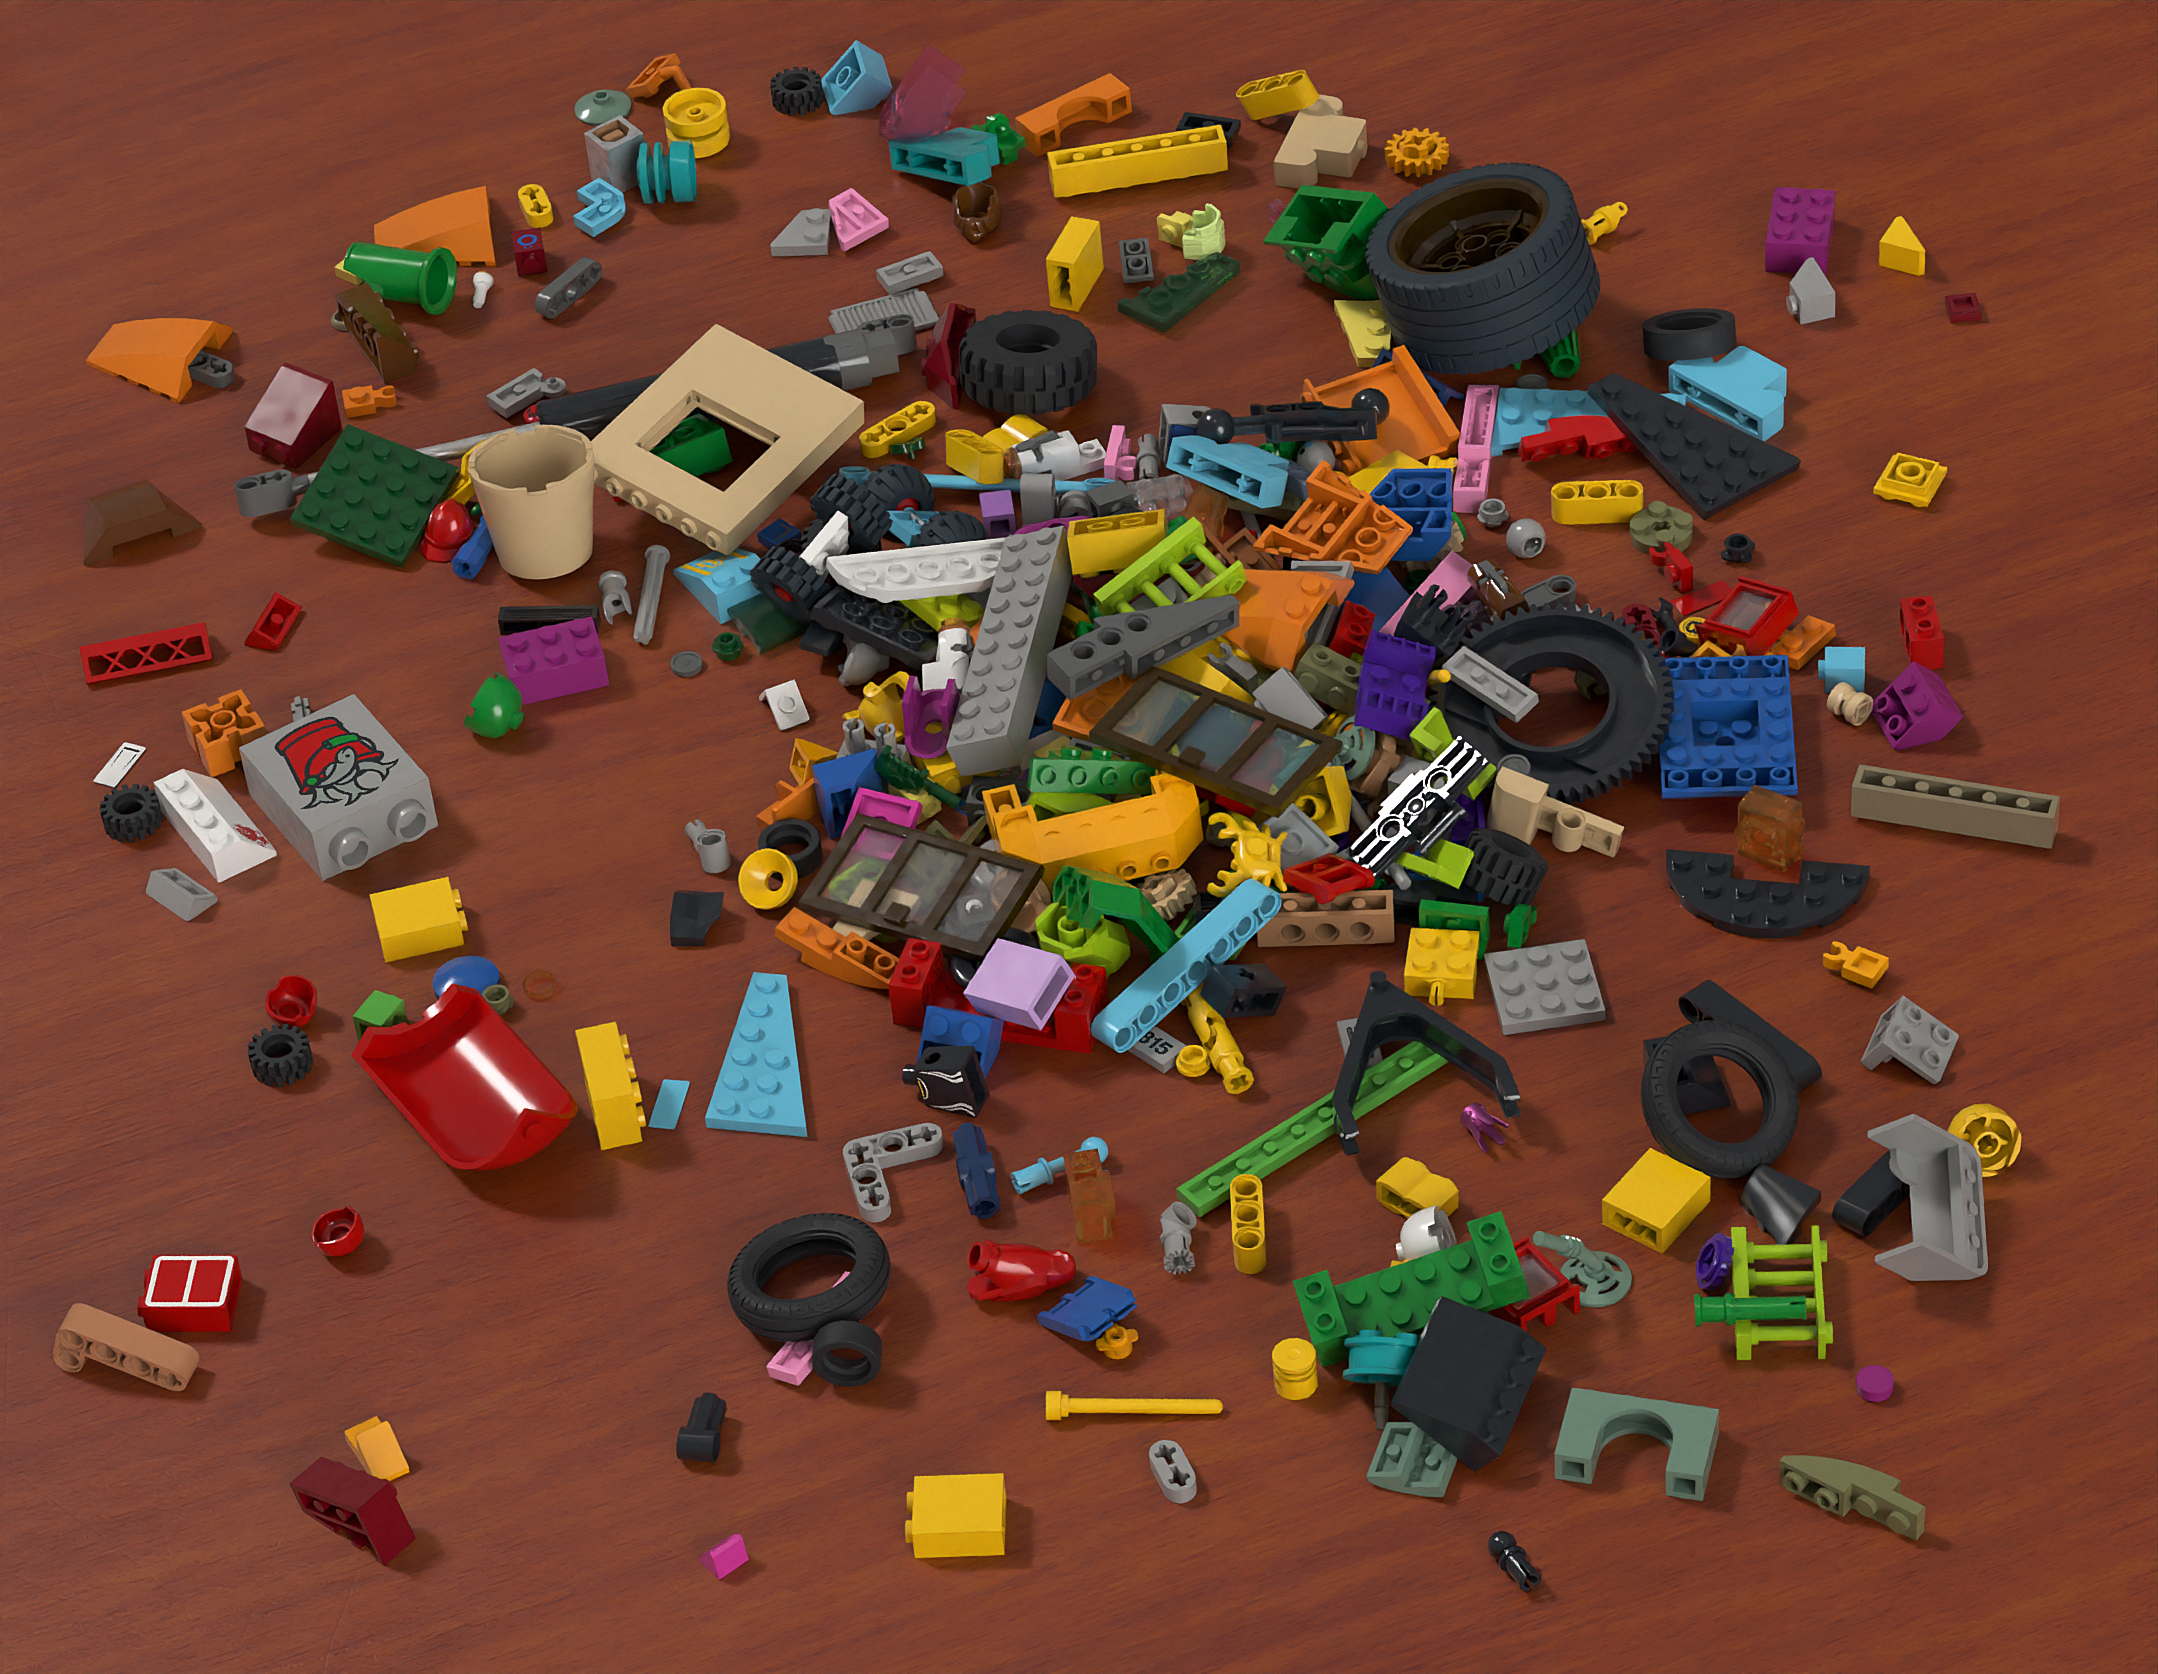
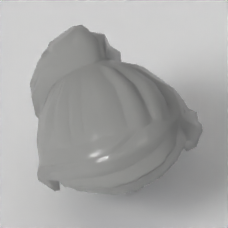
[838,634,889,686]

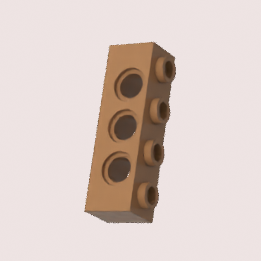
[1257,890,1395,947]

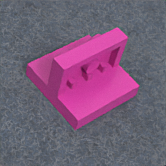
[841,787,923,864]

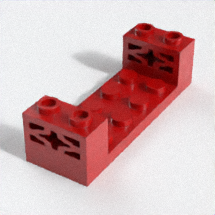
[888,938,1109,1054]

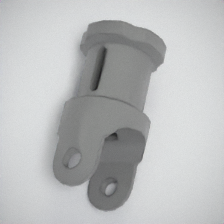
[598,571,632,624]

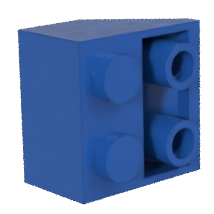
[812,748,882,839]
[916,1005,1004,1078]

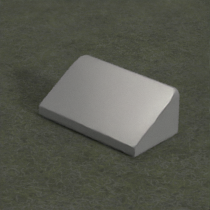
[146,868,218,921]

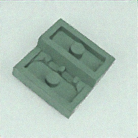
[1366,1422,1458,1497]

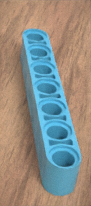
[1091,879,1282,1053]

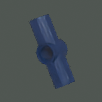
[952,1122,1000,1220]

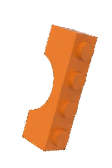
[1015,73,1132,157]

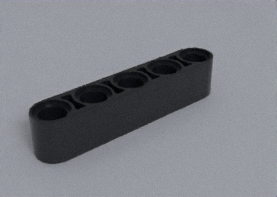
[1678,980,1822,1093]

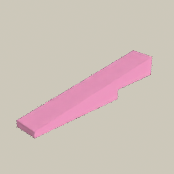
[1453,385,1499,513]

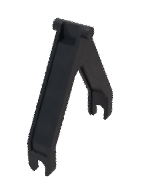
[1332,970,1521,1157]

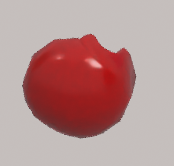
[265,975,317,1029]
[310,1206,365,1257]

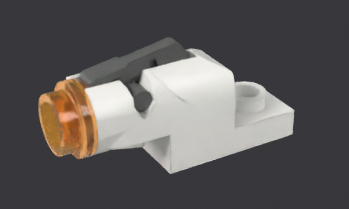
[1004,430,1106,481]
[922,618,975,694]

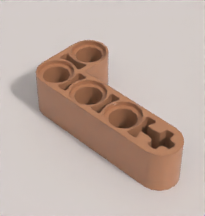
[52,1303,200,1391]

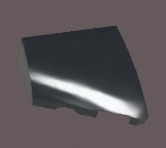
[1740,1163,1821,1245]

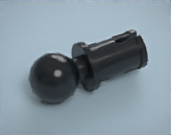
[1488,1531,1541,1591]

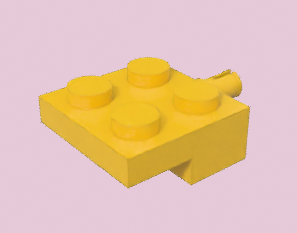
[1404,928,1480,1006]

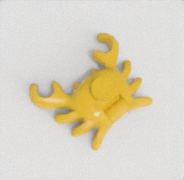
[1207,812,1288,897]

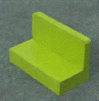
[1395,839,1474,889]

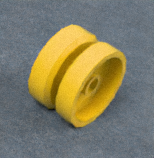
[663,88,730,158]

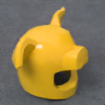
[842,671,909,744]

